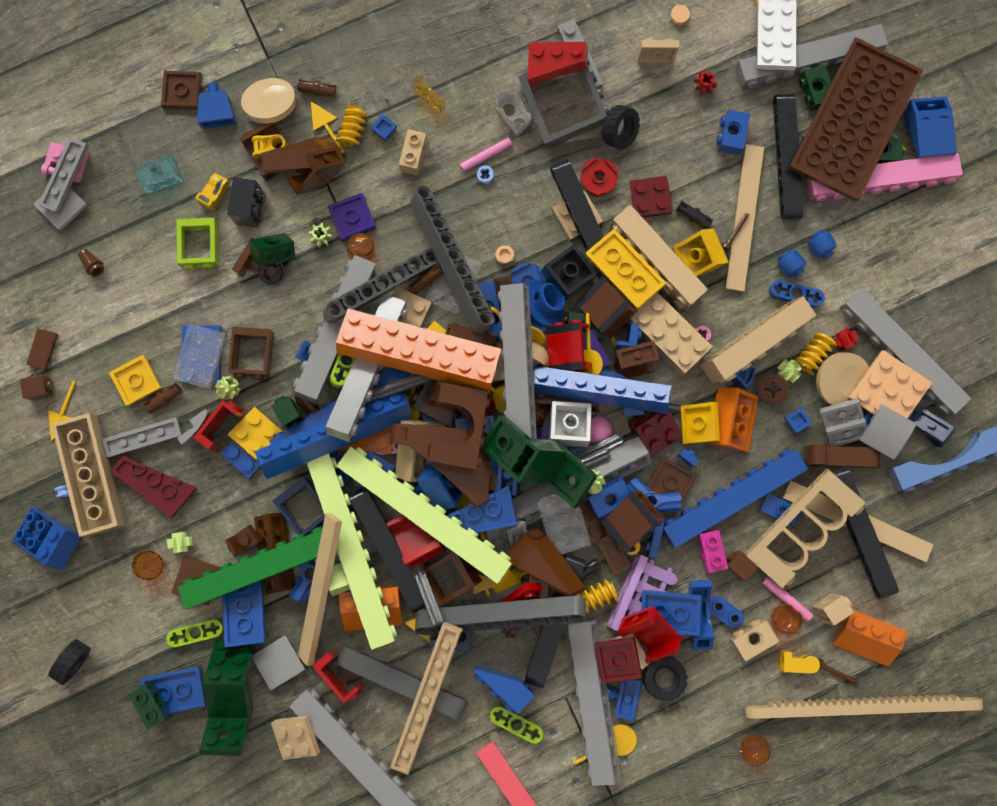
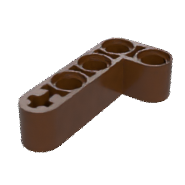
[804,444,880,468]

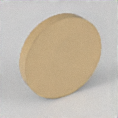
[241,78,296,124]
[816,352,869,405]

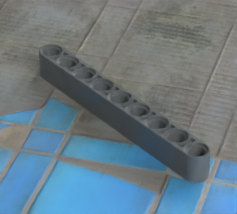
[410,185,495,336]
[415,596,586,635]

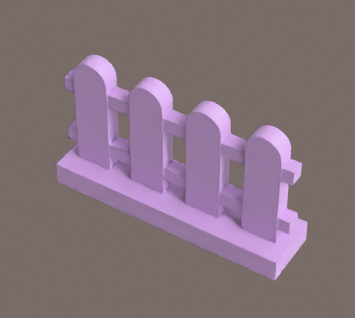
[606,554,678,640]

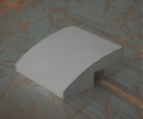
[34,188,88,231]
[820,398,867,446]
[859,404,916,459]
[177,409,213,447]
[485,521,527,554]
[252,635,305,691]

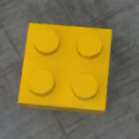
[109,355,163,407]
[681,402,720,444]
[227,407,283,461]

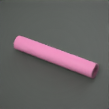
[460,137,513,172]
[762,576,813,622]

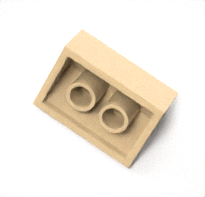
[395,420,445,482]

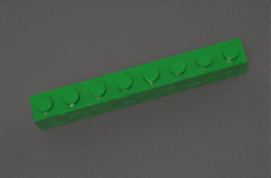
[177,526,337,610]

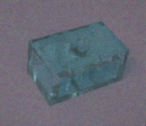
[135,155,182,193]

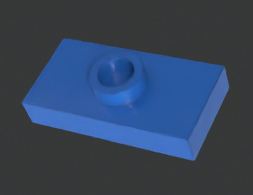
[759,493,803,527]

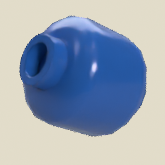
[808,230,837,259]
[777,249,806,278]

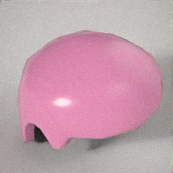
[590,416,614,444]

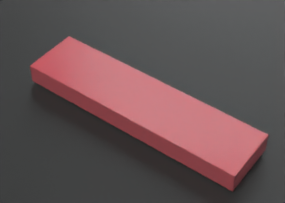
[476,740,537,806]

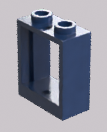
[272,477,325,536]

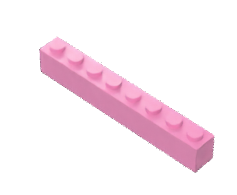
[805,153,963,202]

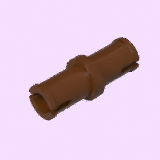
[297,79,336,97]
[408,263,444,294]
[143,383,183,414]

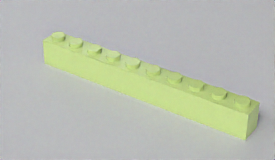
[337,447,513,584]
[307,453,397,650]

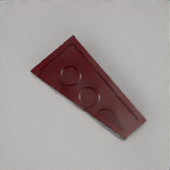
[110,456,197,518]

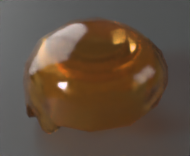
[346,233,375,261]
[132,550,165,581]
[770,605,803,634]
[740,734,771,766]

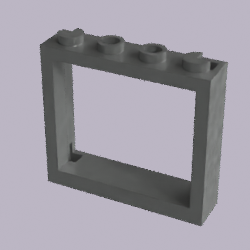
[518,59,609,149]

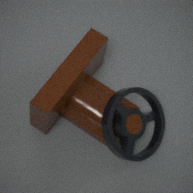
[232,237,285,285]

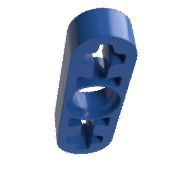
[769,280,825,308]

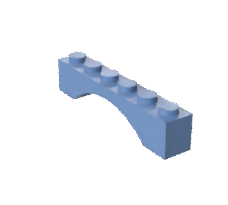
[887,426,997,493]

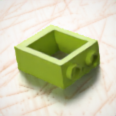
[177,218,220,271]

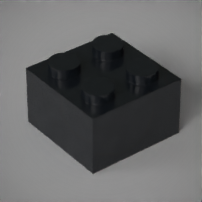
[227,177,266,228]
[541,244,598,301]

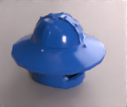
[526,280,565,327]

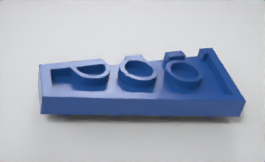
[447,485,518,533]

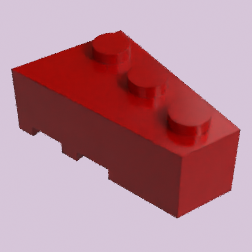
[527,42,588,87]

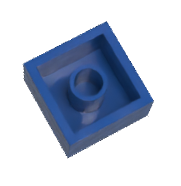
[413,464,462,510]

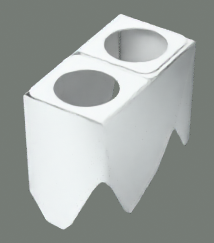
[496,90,532,136]

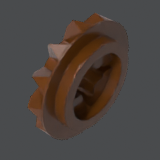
[758,373,789,404]

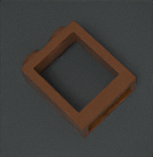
[228,327,274,380]
[424,552,482,607]

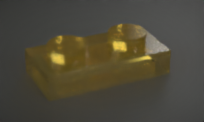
[413,76,445,112]

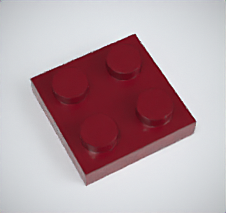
[629,176,673,218]
[633,410,682,457]
[595,637,642,683]

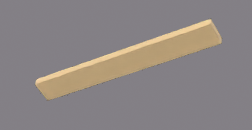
[725,144,764,293]
[782,480,934,563]
[298,513,342,666]
[390,622,462,775]

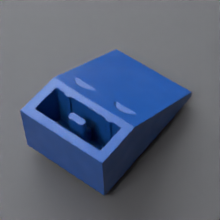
[903,96,957,158]
[12,506,82,570]
[474,665,535,714]

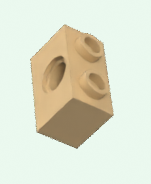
[399,129,427,176]
[812,594,854,626]
[729,619,779,662]

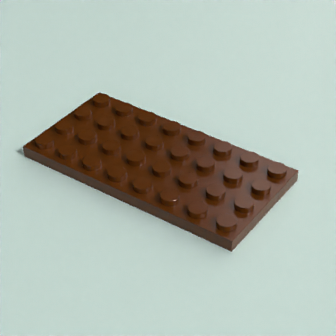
[789,37,923,202]

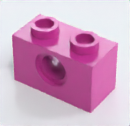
[696,530,728,573]

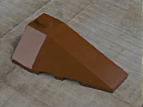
[261,137,343,174]
[507,528,586,596]

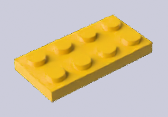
[585,229,666,310]

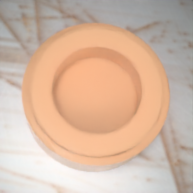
[670,5,690,25]
[495,246,514,265]

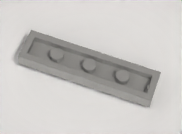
[557,19,603,93]
[38,137,89,214]
[102,417,183,458]

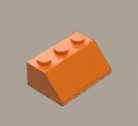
[709,387,759,453]
[339,586,403,632]
[832,609,908,667]

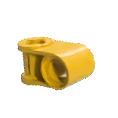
[251,134,288,159]

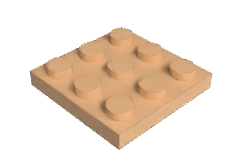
[848,350,932,418]

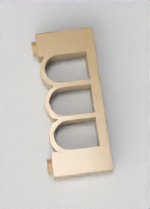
[746,468,866,588]

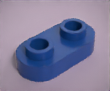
[710,596,744,628]

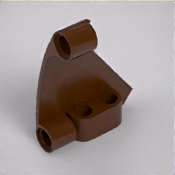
[390,424,491,507]

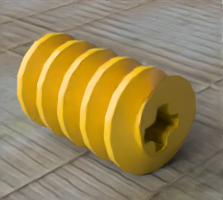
[336,105,368,148]
[795,333,837,375]
[575,580,619,614]

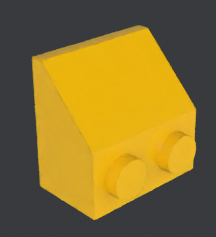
[673,228,729,277]

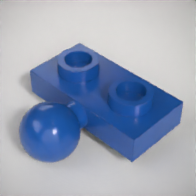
[607,679,643,721]

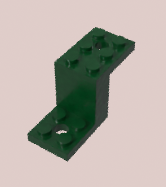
[482,415,598,508]
[199,640,255,756]

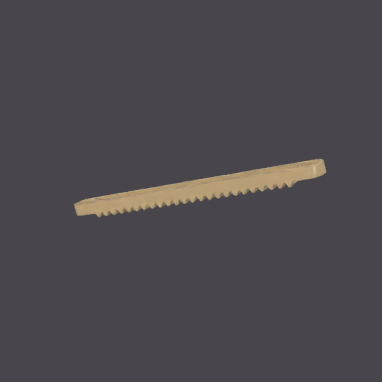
[745,694,983,719]

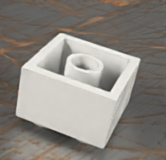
[549,401,591,448]

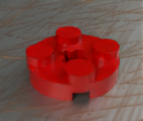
[580,158,618,197]

